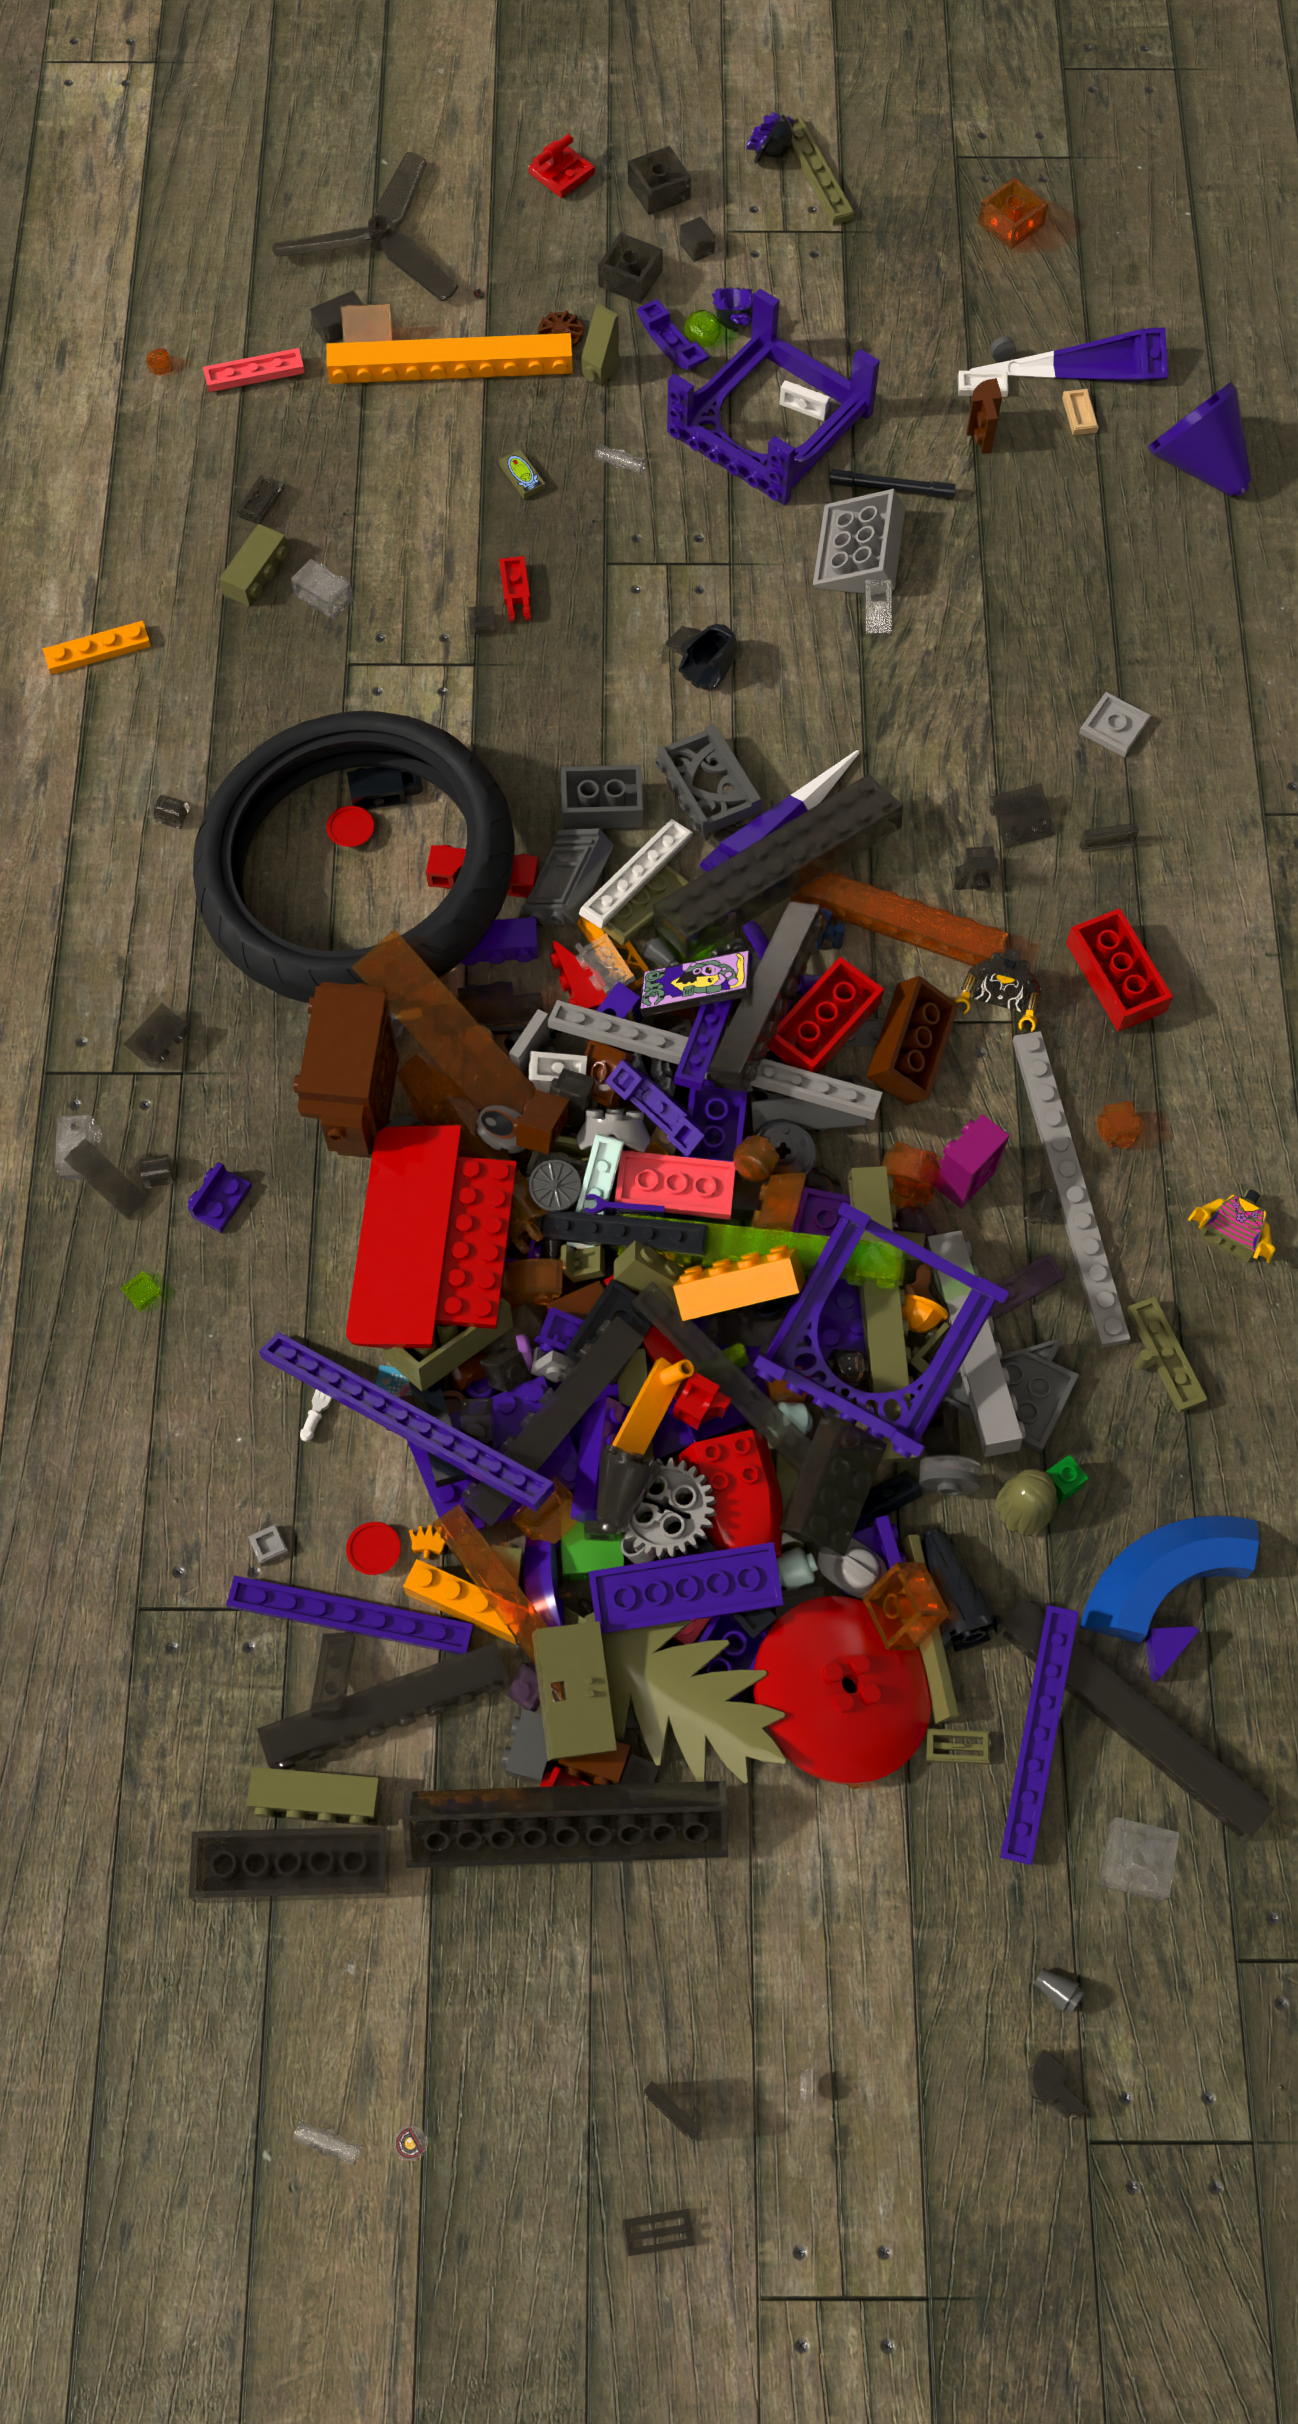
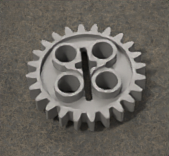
[616,1458,717,1560]

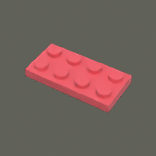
[615,1150,736,1220]

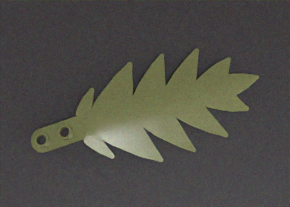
[529,1606,788,1786]

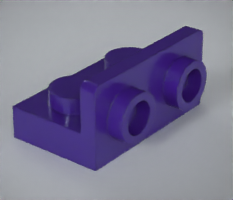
[188,1162,252,1233]
[534,1307,584,1367]

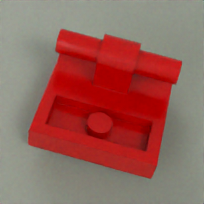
[529,134,595,198]

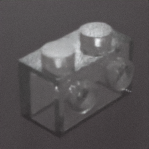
[291,559,353,620]
[55,1115,102,1180]

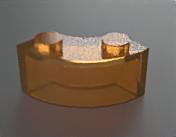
[501,1259,563,1310]

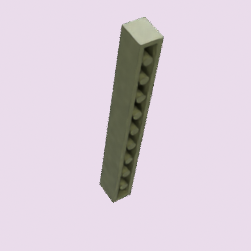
[848,1166,916,1464]

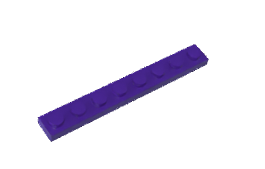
[226,1576,474,1657]
[1000,1605,1079,1865]

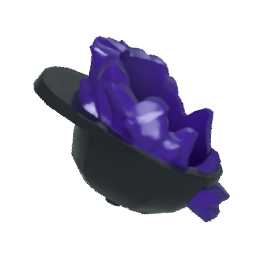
[746,112,795,164]
[712,287,755,331]

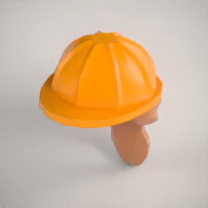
[901,1263,949,1333]

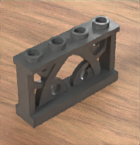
[655,723,761,838]

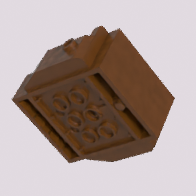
[293,982,399,1158]

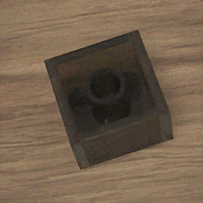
[628,146,691,215]
[598,232,663,303]

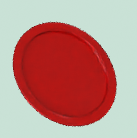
[326,806,374,847]
[346,1522,401,1575]

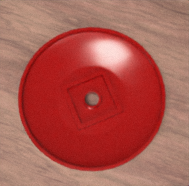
[753,1596,932,1785]

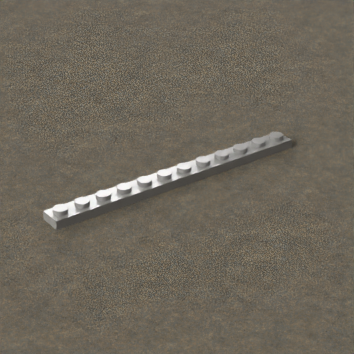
[548,1000,883,1120]
[1012,1031,1130,1348]

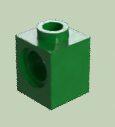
[1046,1455,1089,1505]

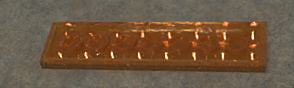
[352,929,537,1115]

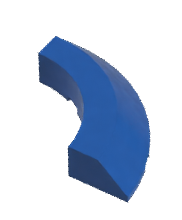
[1079,1516,1259,1643]

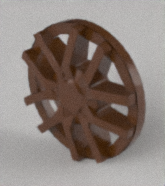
[538,310,583,347]

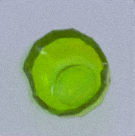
[683,310,721,347]

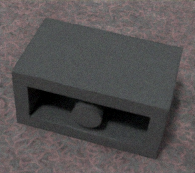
[501,1709,550,1785]

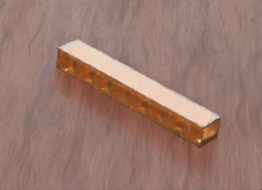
[789,863,1008,974]

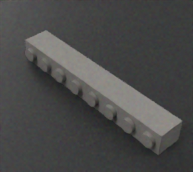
[926,1230,1026,1457]

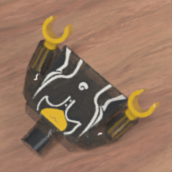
[954,949,1041,1032]

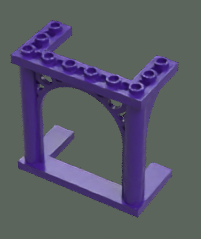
[667,289,880,506]
[753,1202,1009,1459]

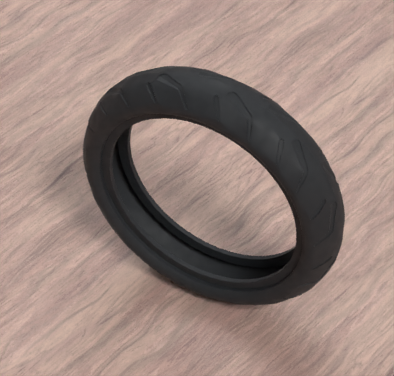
[193,711,515,1003]

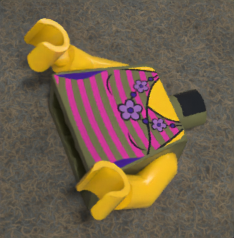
[1188,1189,1275,1263]

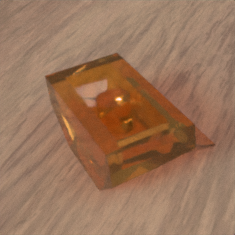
[510,1475,578,1544]

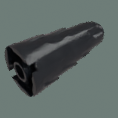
[921,1528,1003,1651]

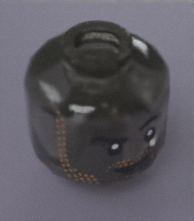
[823,1348,869,1387]

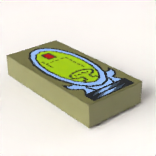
[499,449,545,499]

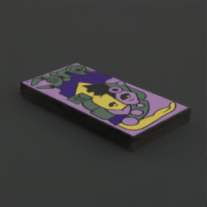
[639,950,753,1017]

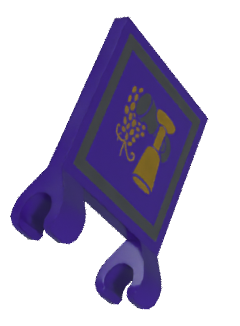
[585,1194,665,1220]

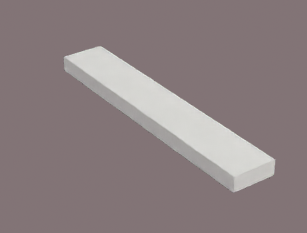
[579,819,693,929]

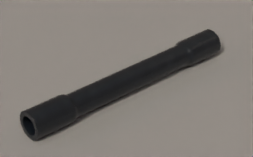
[830,469,956,499]

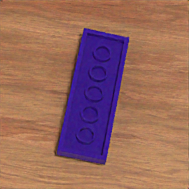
[588,1542,784,1635]

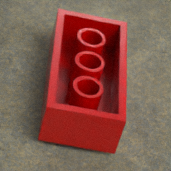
[1066,908,1173,1032]
[767,956,884,1074]

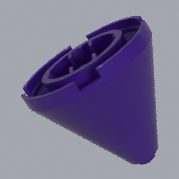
[1147,381,1251,497]

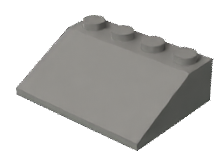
[813,489,905,594]

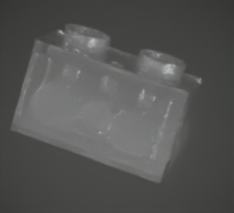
[575,933,636,996]

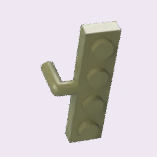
[1127,1296,1208,1413]

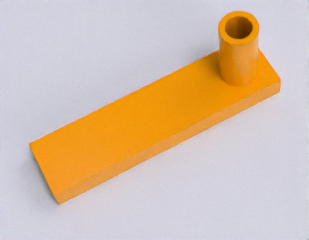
[607,1357,694,1472]

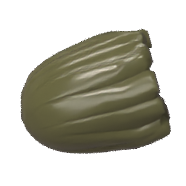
[995,1469,1058,1536]

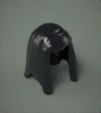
[678,624,738,690]

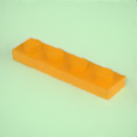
[43,620,151,675]

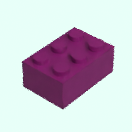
[935,1114,1010,1209]

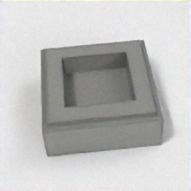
[248,1524,289,1566]

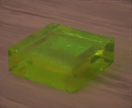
[120,1271,162,1312]

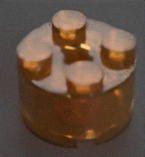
[881,1142,940,1207]

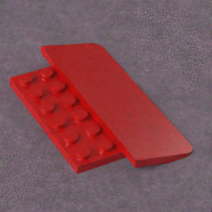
[346,1125,517,1348]

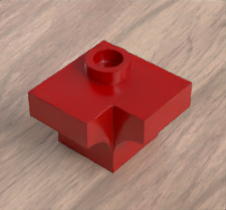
[672,1371,732,1430]

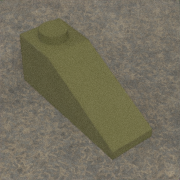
[581,303,619,387]

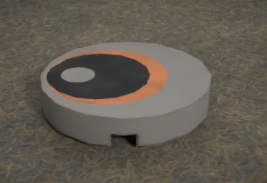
[476,1105,525,1153]

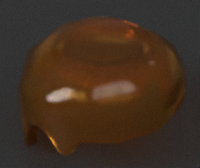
[733,1135,779,1182]

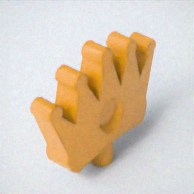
[409,1525,448,1560]

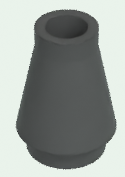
[1034,1968,1086,2014]

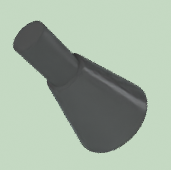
[644,936,689,973]

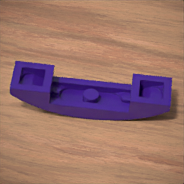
[637,299,709,370]
[605,1060,706,1157]
[524,1517,565,1632]

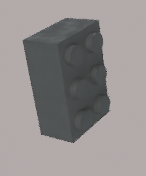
[561,765,643,830]

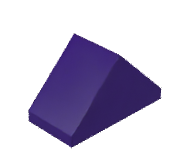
[1145,1626,1199,1683]

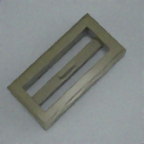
[926,1728,990,1765]

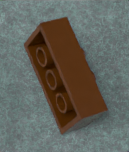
[866,976,959,1105]

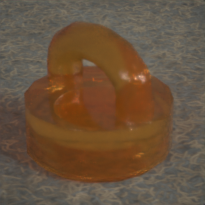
[145,348,171,375]

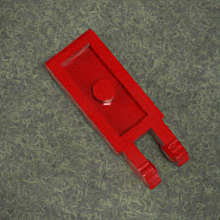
[499,556,531,622]

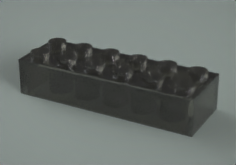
[189,1826,390,1903]

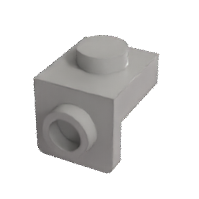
[531,1347,577,1384]

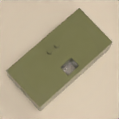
[532,1621,617,1761]

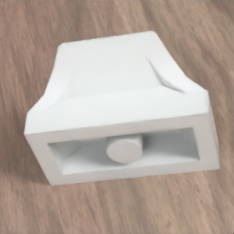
[529,1051,587,1097]

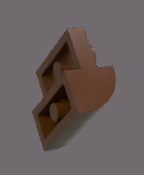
[966,378,1002,454]

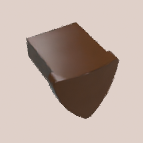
[449,1350,497,1393]

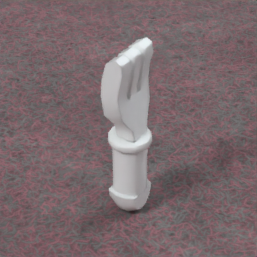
[300,1389,333,1442]

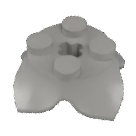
[577,1108,650,1153]

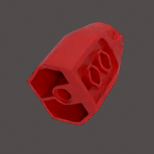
[678,1429,783,1558]

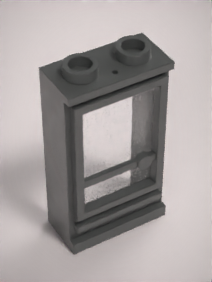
[521,828,614,925]

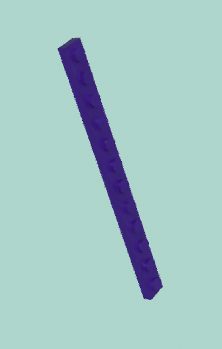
[259,1332,555,1511]

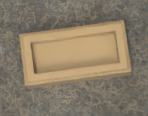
[1062,389,1098,436]

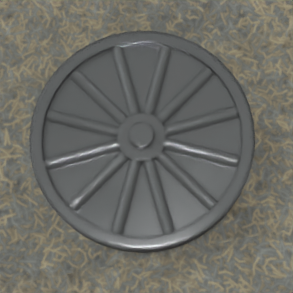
[529,1160,581,1212]

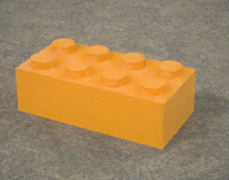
[673,1244,805,1321]

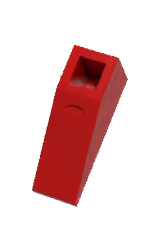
[549,941,609,1011]

